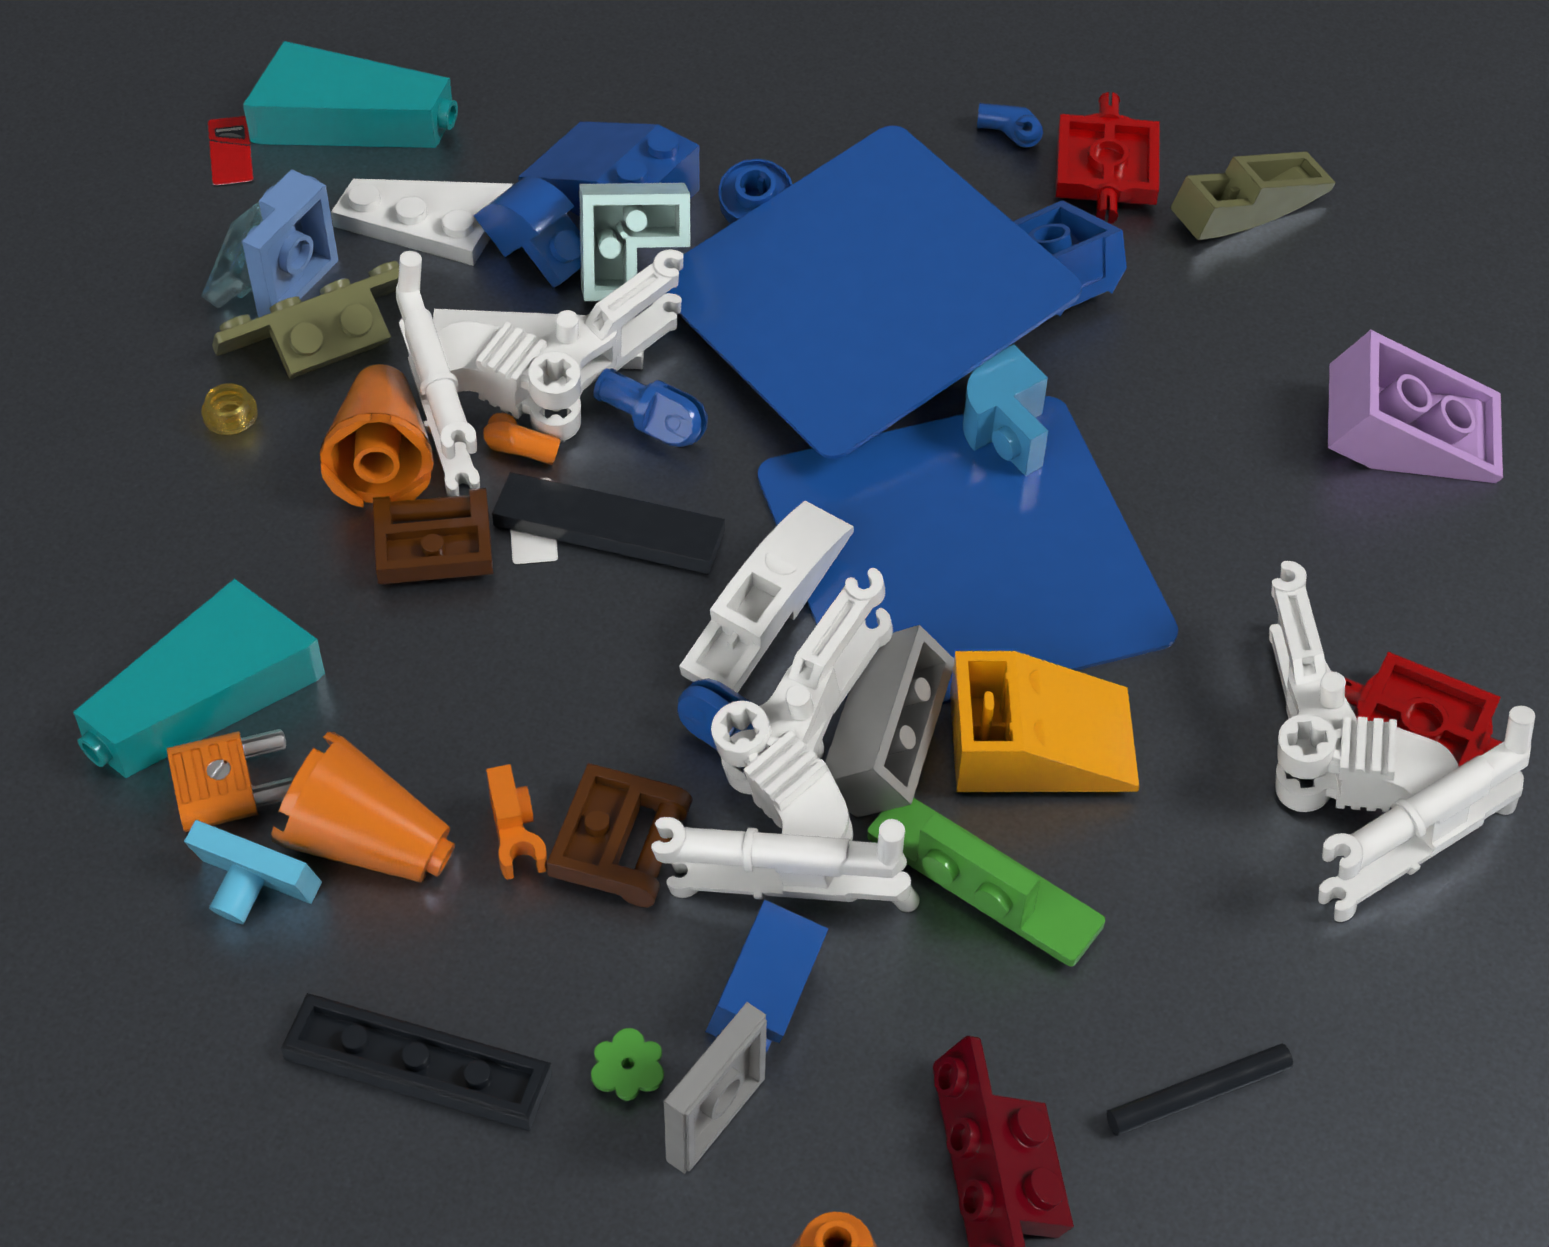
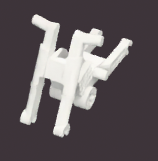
[396,249,684,497]
[1269,561,1535,922]
[651,568,920,912]

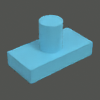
[184,820,322,924]

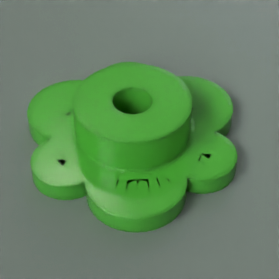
[591,1028,664,1101]

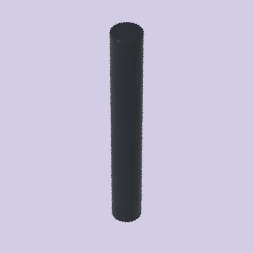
[1106,1043,1293,1136]

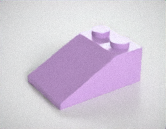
[1328,330,1503,483]

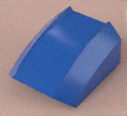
[1013,200,1127,316]

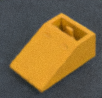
[950,651,1139,792]

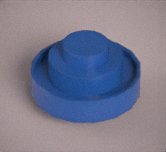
[718,159,792,224]

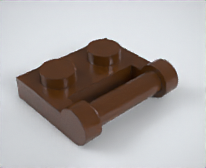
[373,488,493,584]
[547,763,693,907]

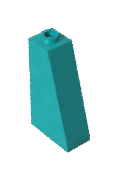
[243,41,458,148]
[73,579,325,778]

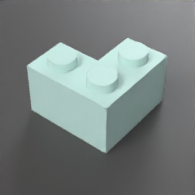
[579,183,690,301]

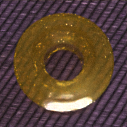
[201,383,258,435]

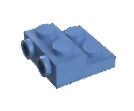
[242,169,339,317]

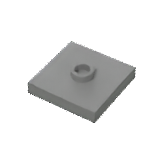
[664,1002,767,1174]

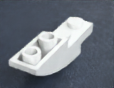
[679,501,854,693]

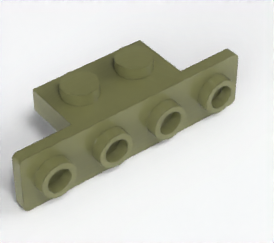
[212,261,399,379]

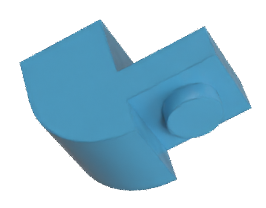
[963,344,1048,476]

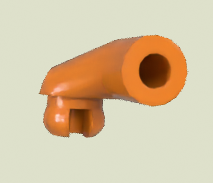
[483,412,560,465]

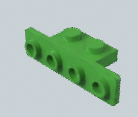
[867,797,1105,967]

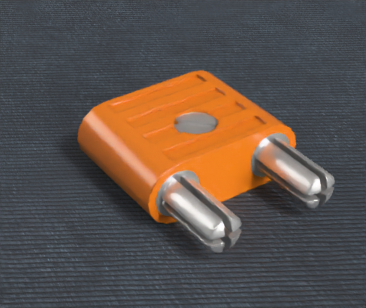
[167,729,293,832]

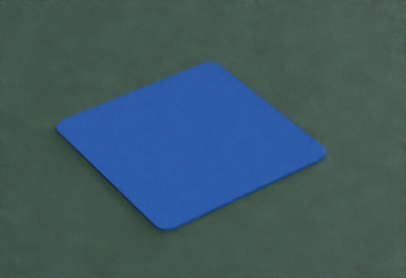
[667,126,1082,459]
[758,396,1178,704]

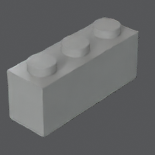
[825,625,954,818]

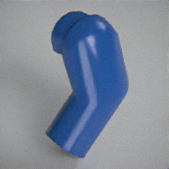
[977,103,1043,148]

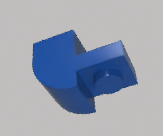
[473,176,581,288]

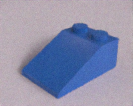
[518,121,700,216]

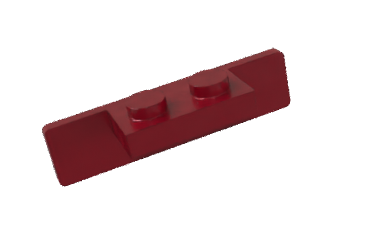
[933,1035,1074,1247]

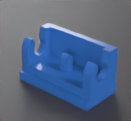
[705,899,828,1053]

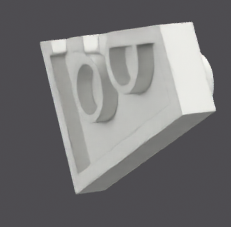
[331,178,514,266]

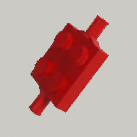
[1055,92,1160,224]
[1332,652,1502,767]

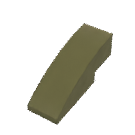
[1170,151,1336,240]

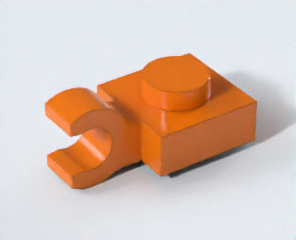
[486,764,547,880]

